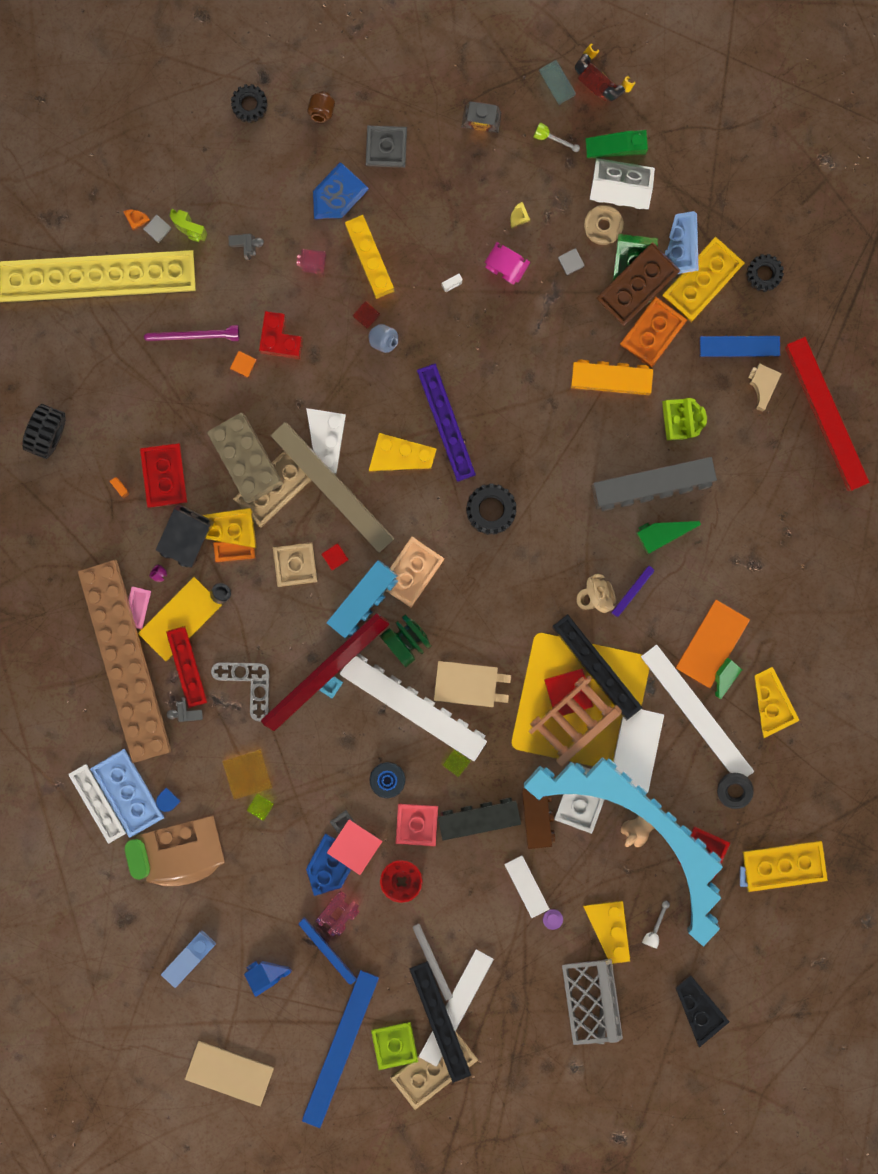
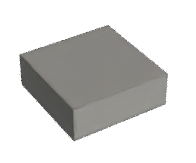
[144,214,172,243]
[558,248,585,275]

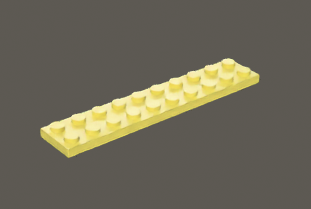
[0,250,196,302]

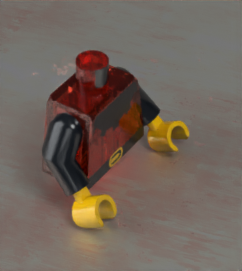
[575,44,635,101]

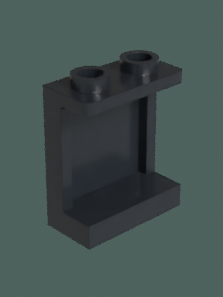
[156,504,214,568]

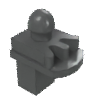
[228,234,264,260]
[167,697,203,722]

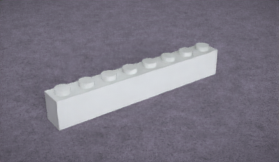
[340,653,487,761]

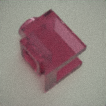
[296,249,326,276]

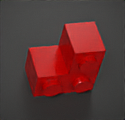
[259,311,303,359]

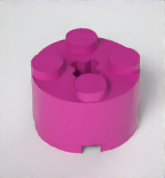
[484,242,531,285]

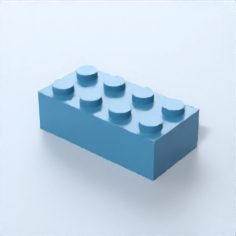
[327,560,398,638]

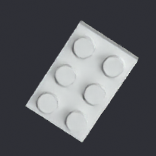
[554,763,604,834]

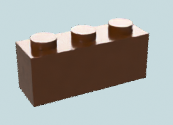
[522,788,555,849]

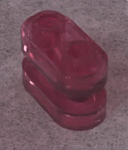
[315,890,360,937]

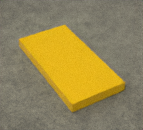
[662,236,745,322]
[138,577,222,662]
[742,841,828,892]

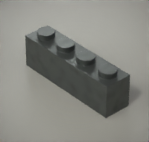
[438,797,521,841]

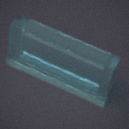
[539,60,576,105]

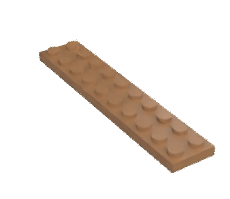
[78,560,172,763]

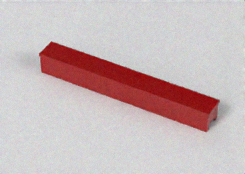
[785,337,870,491]

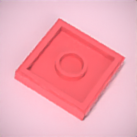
[396,803,438,846]
[327,819,382,875]

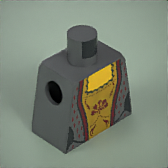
[461,102,502,133]

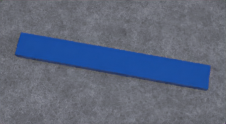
[302,970,379,1128]

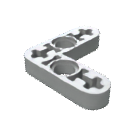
[211,662,270,721]

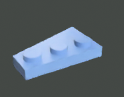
[665,211,699,274]

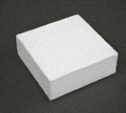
[442,274,463,292]

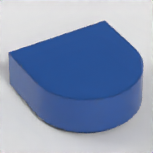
[156,787,181,812]

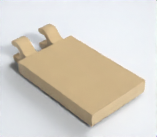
[434,661,511,707]

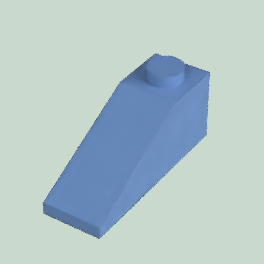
[161,930,216,988]

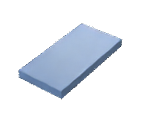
[90,749,165,838]

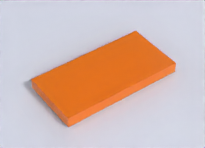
[675,600,750,689]

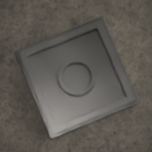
[366,125,407,168]

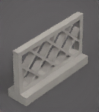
[562,959,623,1045]

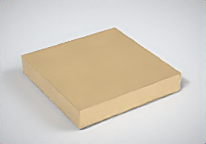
[273,542,318,587]

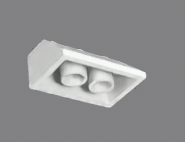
[590,158,655,209]

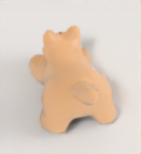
[621,815,655,847]

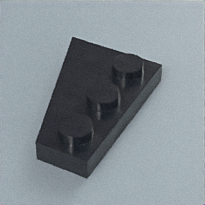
[675,975,730,1048]

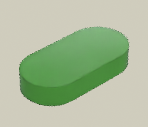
[125,839,150,880]

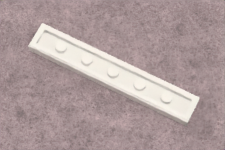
[419,950,494,1067]

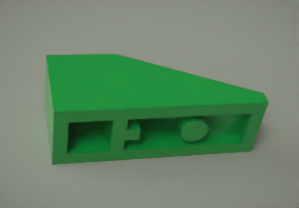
[585,130,648,159]
[636,521,701,555]

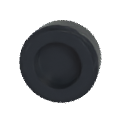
[210,583,231,604]

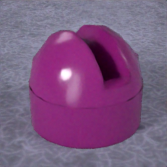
[149,564,167,582]

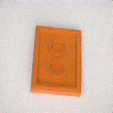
[620,296,687,368]

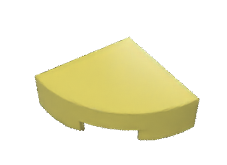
[510,202,530,228]

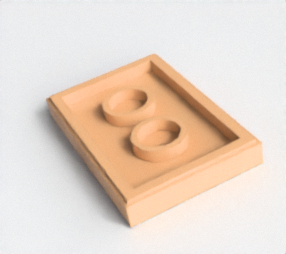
[386,537,444,608]

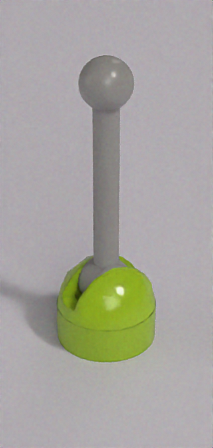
[533,123,580,152]

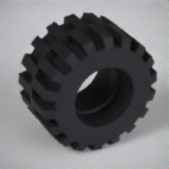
[22,404,66,459]
[466,484,517,535]

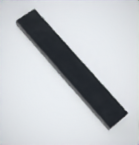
[552,614,643,721]
[409,961,472,1083]

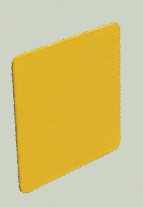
[511,633,649,766]

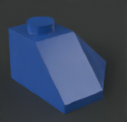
[244,961,292,997]

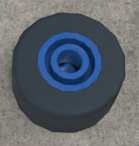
[369,762,406,799]

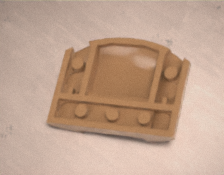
[135,816,225,886]

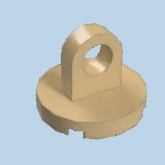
[577,574,616,613]

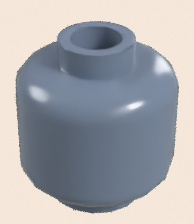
[369,324,398,353]

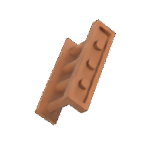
[529,676,622,767]

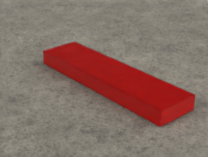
[166,626,207,708]

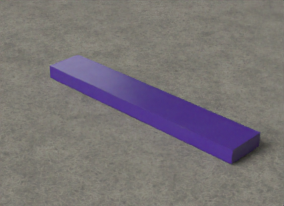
[417,363,476,482]

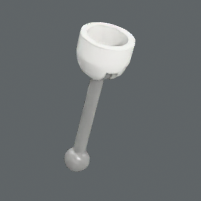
[642,901,670,949]

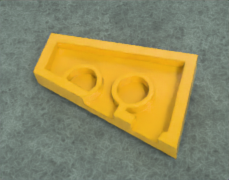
[369,433,437,472]
[202,508,257,548]
[754,667,800,738]
[583,901,630,964]

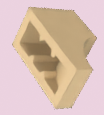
[748,364,782,412]

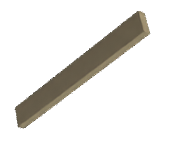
[270,422,395,553]

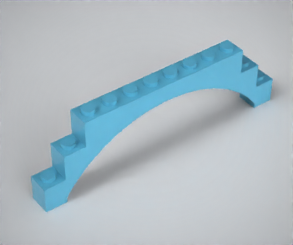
[524,757,723,947]

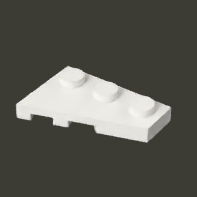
[306,408,346,474]

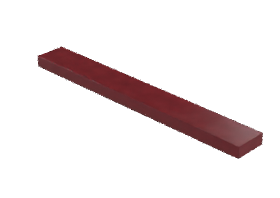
[261,613,390,731]

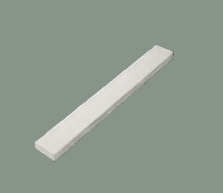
[641,644,754,777]

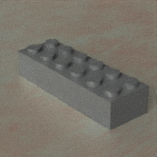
[591,457,717,512]

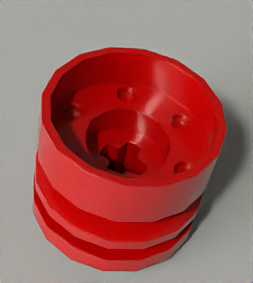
[380,860,423,903]

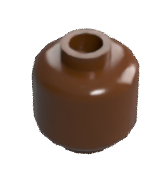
[307,91,335,123]

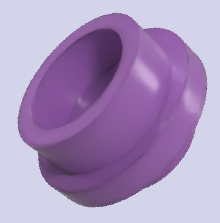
[543,909,563,930]

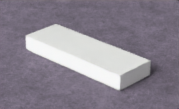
[504,855,549,918]

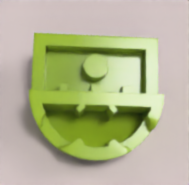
[169,209,207,242]
[662,398,707,441]

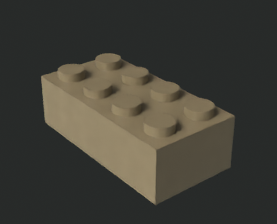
[207,412,283,504]

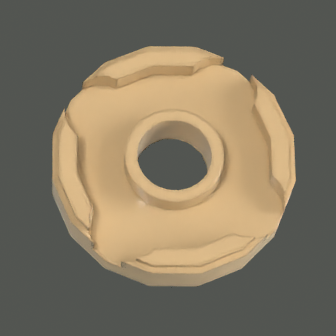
[584,205,624,245]

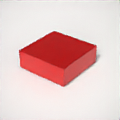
[321,543,348,571]

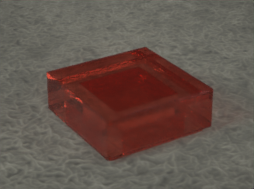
[352,301,380,330]

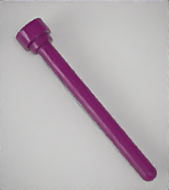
[144,325,240,341]

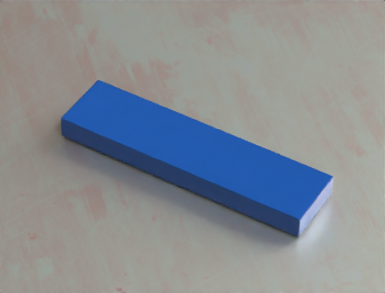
[700,336,780,357]
[299,917,357,985]

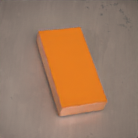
[213,542,255,563]

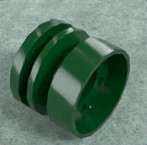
[380,614,432,668]

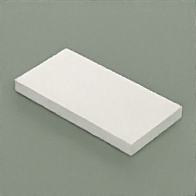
[613,709,664,793]

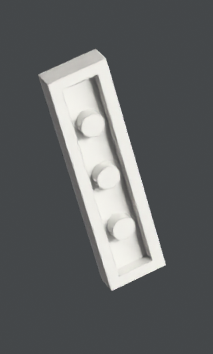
[68,764,126,844]

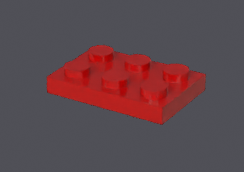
[140,443,188,508]

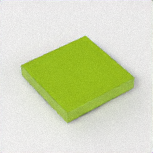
[371,1022,419,1070]

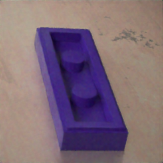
[611,566,654,617]

